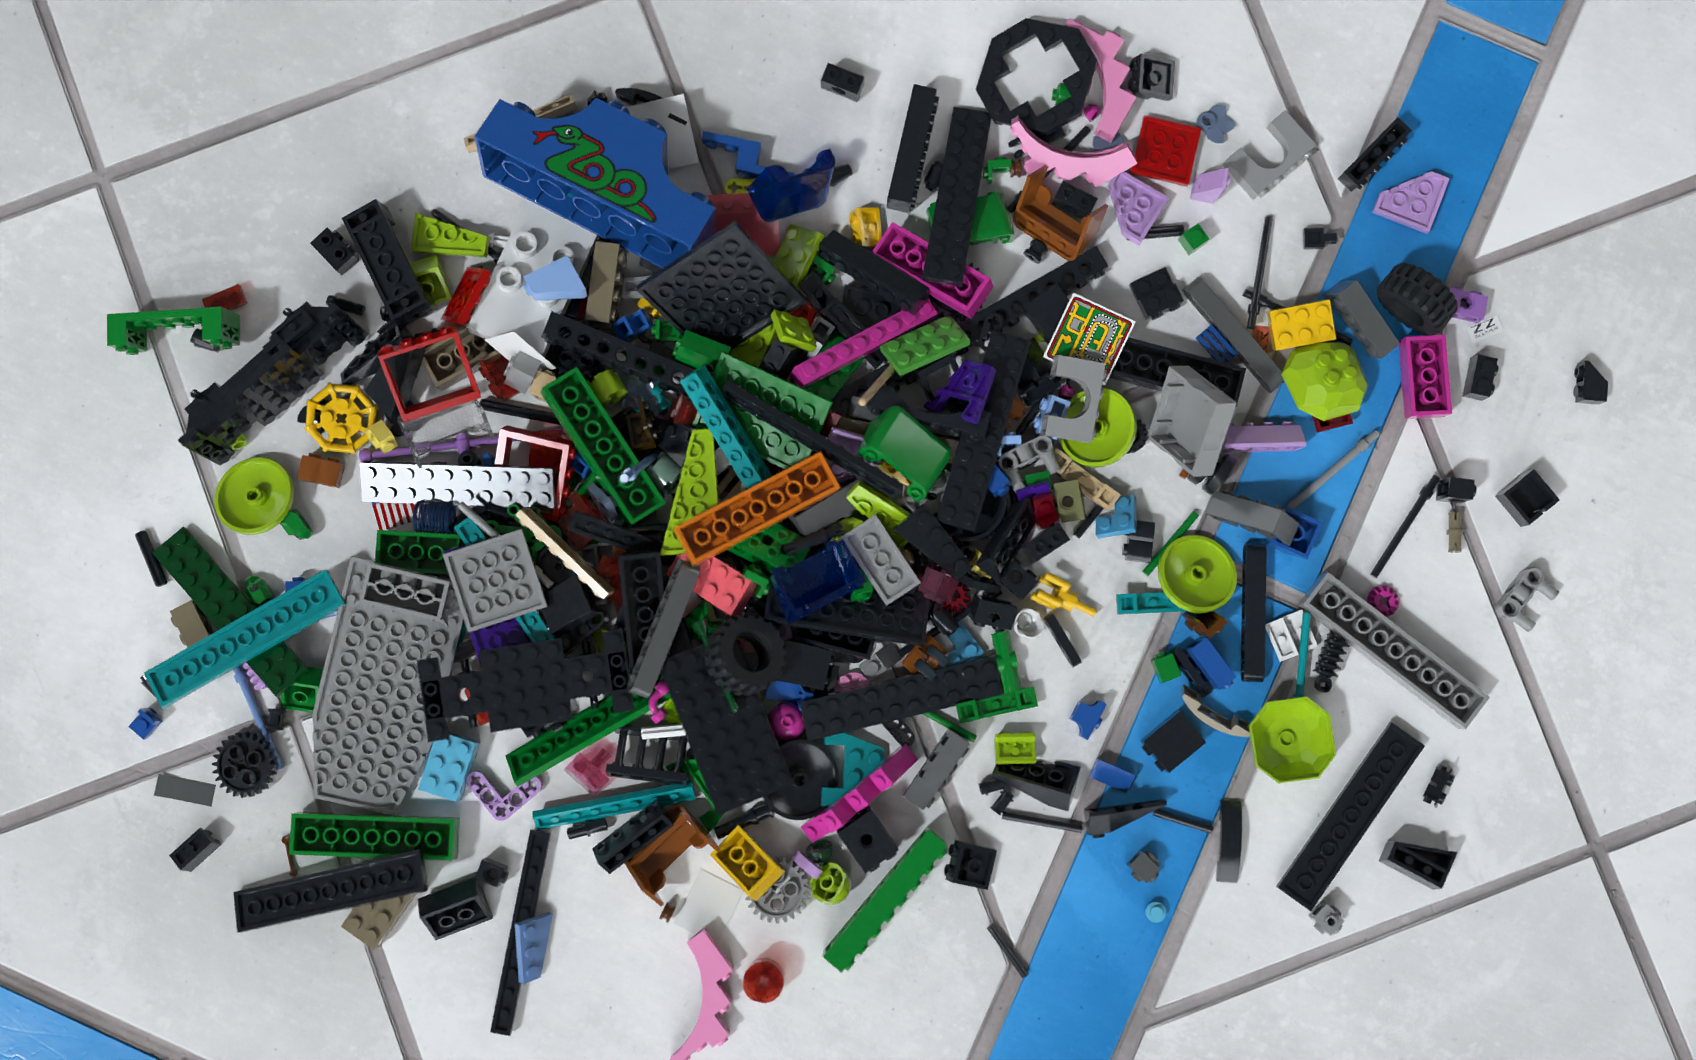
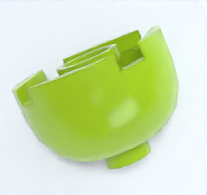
[810,862,851,905]

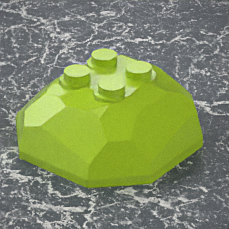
[1281,341,1369,421]
[1249,697,1336,784]

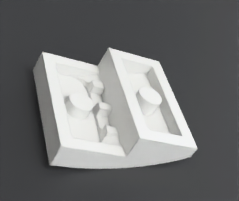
[1265,609,1318,662]

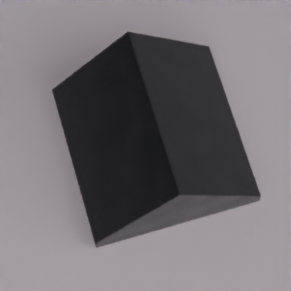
[1018,337,1052,390]

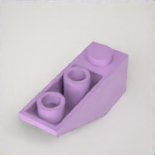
[1190,168,1231,204]

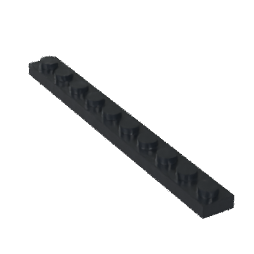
[722,380,904,500]
[490,829,551,1036]

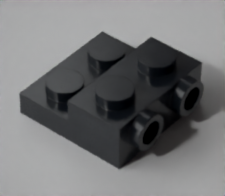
[1128,53,1175,101]
[1129,267,1184,320]
[944,840,997,890]

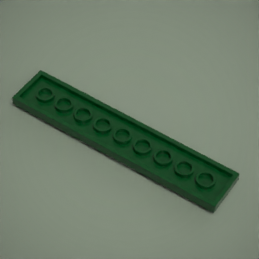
[152,526,309,697]

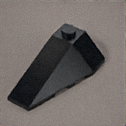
[340,319,412,385]
[992,761,1081,811]
[1084,799,1167,838]

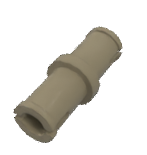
[1447,512,1463,553]

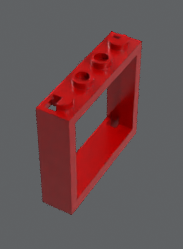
[378,326,481,423]
[495,425,577,522]

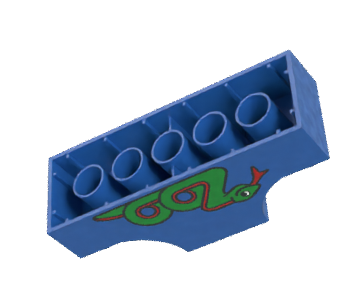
[474,98,716,268]

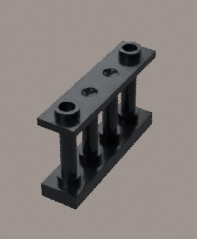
[605,723,689,785]

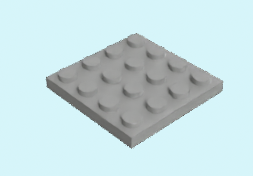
[443,529,548,633]

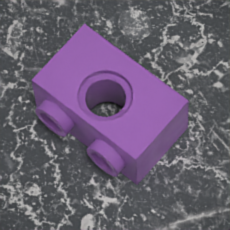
[1449,286,1488,323]

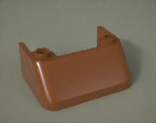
[1013,165,1108,261]
[624,804,720,907]

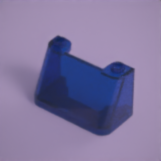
[747,149,836,222]
[770,539,866,624]

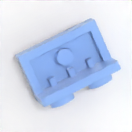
[997,432,1021,460]

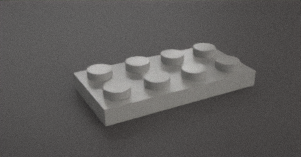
[841,515,920,606]

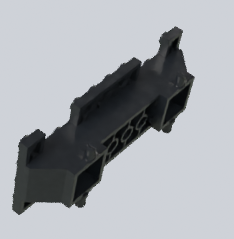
[178,301,369,466]
[417,629,635,742]

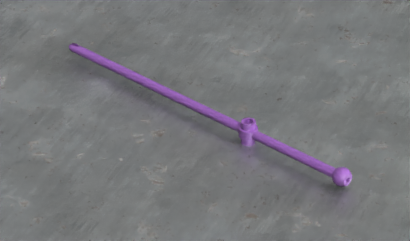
[359,415,672,462]

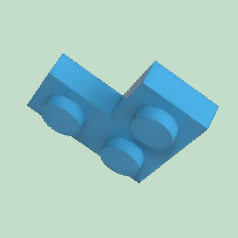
[1096,494,1137,539]
[945,621,984,666]

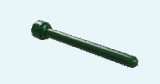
[692,619,740,713]

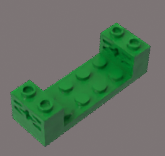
[107,307,240,355]

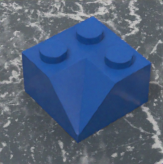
[1265,506,1323,559]

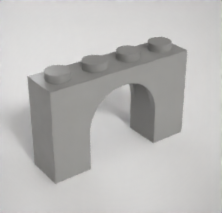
[1223,110,1316,200]
[1040,355,1107,443]

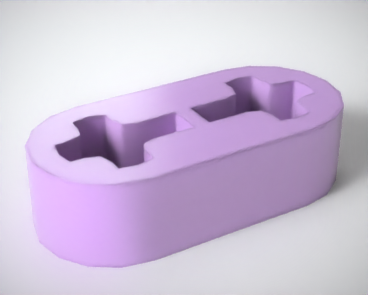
[792,850,823,879]

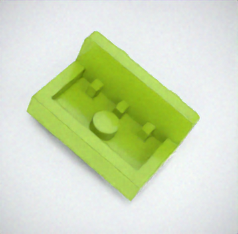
[994,731,1036,764]

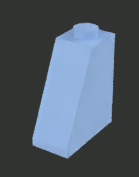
[523,256,587,301]

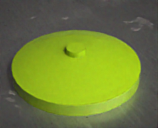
[1059,388,1137,468]
[214,457,294,535]
[1158,535,1237,613]

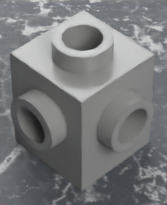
[1308,901,1345,936]

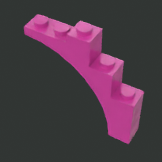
[801,744,918,843]

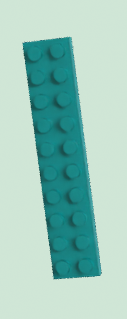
[144,569,346,709]

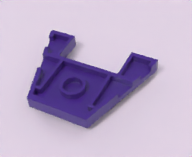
[923,360,997,424]

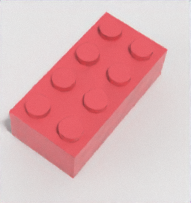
[666,554,758,616]

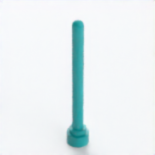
[1293,611,1311,698]

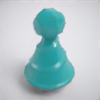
[652,386,676,415]

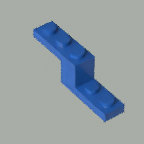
[701,131,795,187]

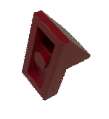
[1312,413,1353,433]
[1031,491,1060,531]

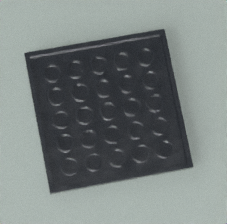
[636,221,807,350]

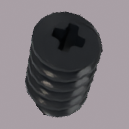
[1312,634,1350,678]

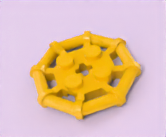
[304,382,379,455]

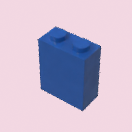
[1185,638,1236,690]

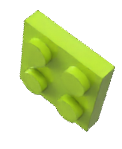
[771,309,817,352]

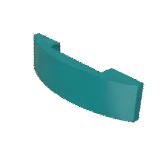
[1116,592,1186,615]

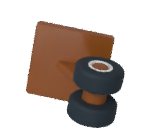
[901,633,950,681]

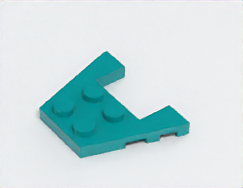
[821,733,884,806]

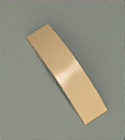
[1053,448,1121,511]

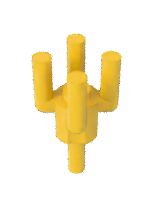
[1030,571,1097,617]

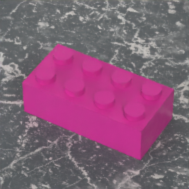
[1399,335,1452,419]

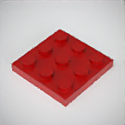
[1130,115,1201,187]
[441,267,491,326]

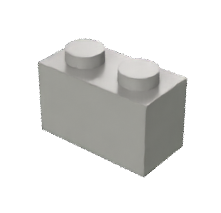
[503,351,541,394]

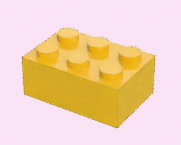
[1266,300,1336,351]
[710,825,785,901]

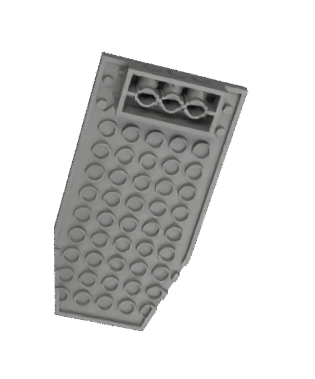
[312,556,464,815]

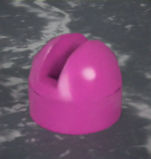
[1084,104,1101,122]

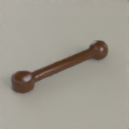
[281,836,298,877]

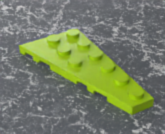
[660,429,719,556]

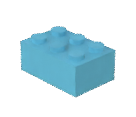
[418,732,480,802]

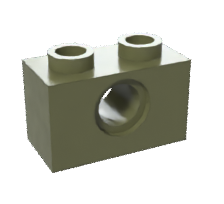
[1052,479,1086,523]

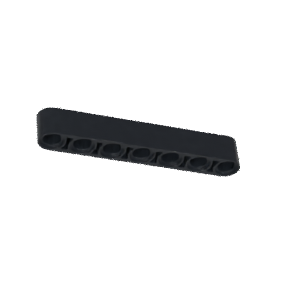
[1241,544,1267,682]

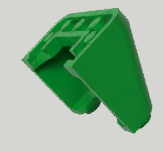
[926,191,1015,246]
[857,406,952,503]

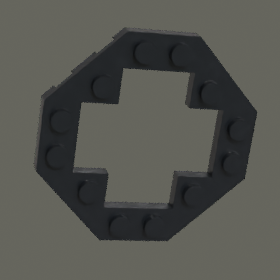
[975,18,1098,135]

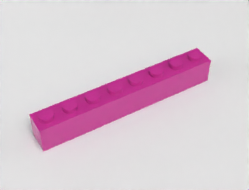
[790,298,938,388]

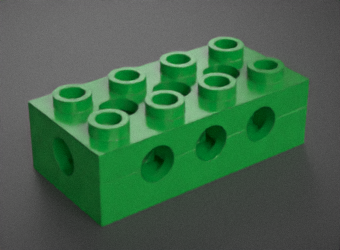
[727,523,811,584]

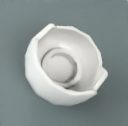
[1013,608,1045,639]

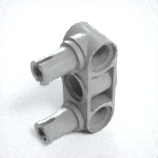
[997,435,1061,493]
[1495,568,1560,632]

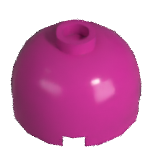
[768,702,805,742]

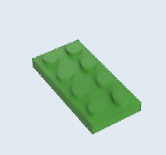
[880,315,970,376]

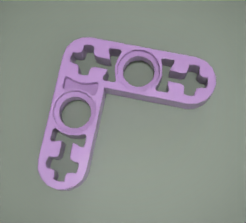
[467,771,543,821]

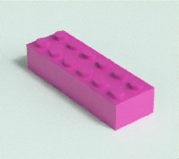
[871,222,994,320]

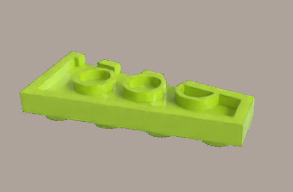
[410,213,490,258]
[846,481,911,548]

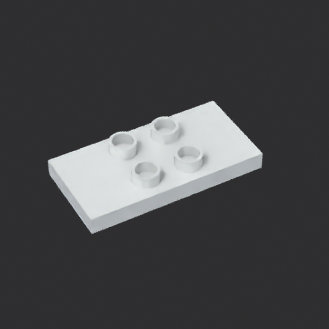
[467,200,600,358]

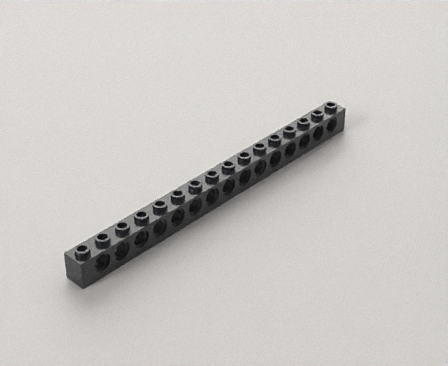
[831,246,1108,415]

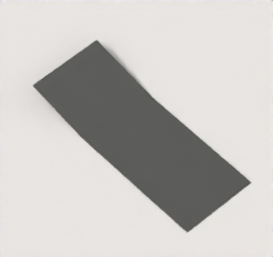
[154,774,216,807]

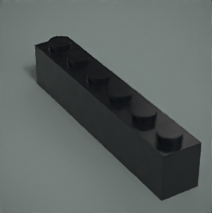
[819,229,929,315]

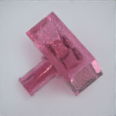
[913,567,959,604]
[564,748,612,797]

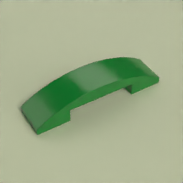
[955,687,1038,724]

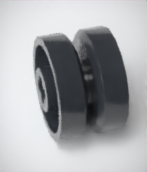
[1187,451,1236,495]
[536,547,577,588]

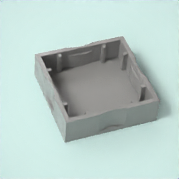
[1147,366,1237,477]

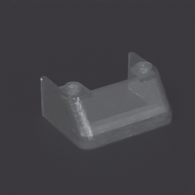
[397,399,495,469]

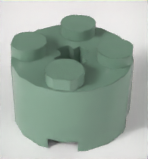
[645,451,682,498]

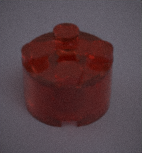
[664,395,700,430]
[743,958,785,1003]

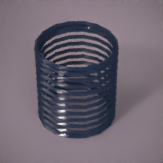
[413,501,456,534]

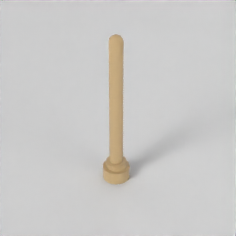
[858,364,895,406]

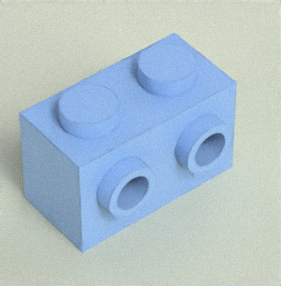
[1032,395,1071,440]

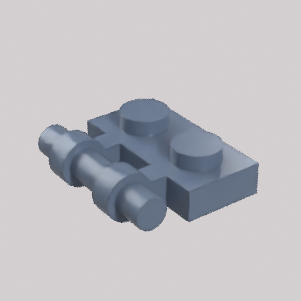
[587,483,623,526]

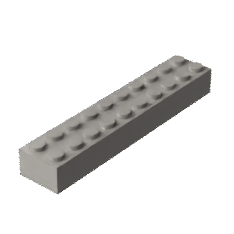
[1298,572,1490,729]

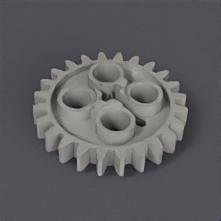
[745,856,810,924]

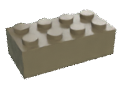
[585,241,627,330]
[422,325,504,391]
[341,893,417,950]

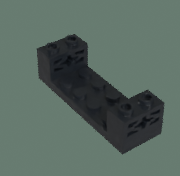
[342,199,438,327]

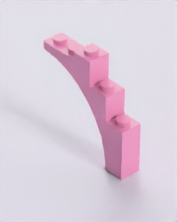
[1065,18,1136,143]
[1010,116,1137,188]
[670,928,733,1060]

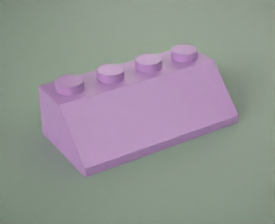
[1221,422,1306,453]

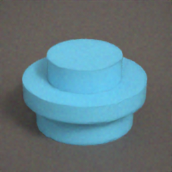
[1145,902,1166,923]

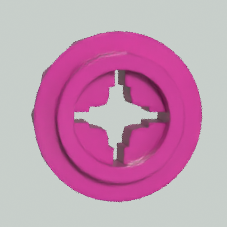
[1367,585,1400,617]

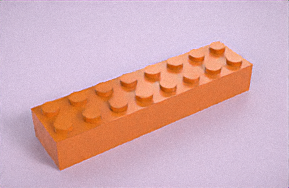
[674,452,840,567]

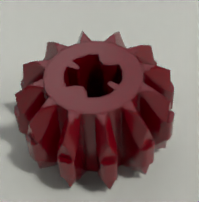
[937,579,971,613]

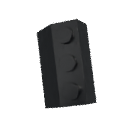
[418,877,493,940]

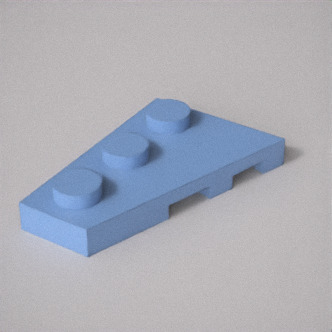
[515,912,553,984]

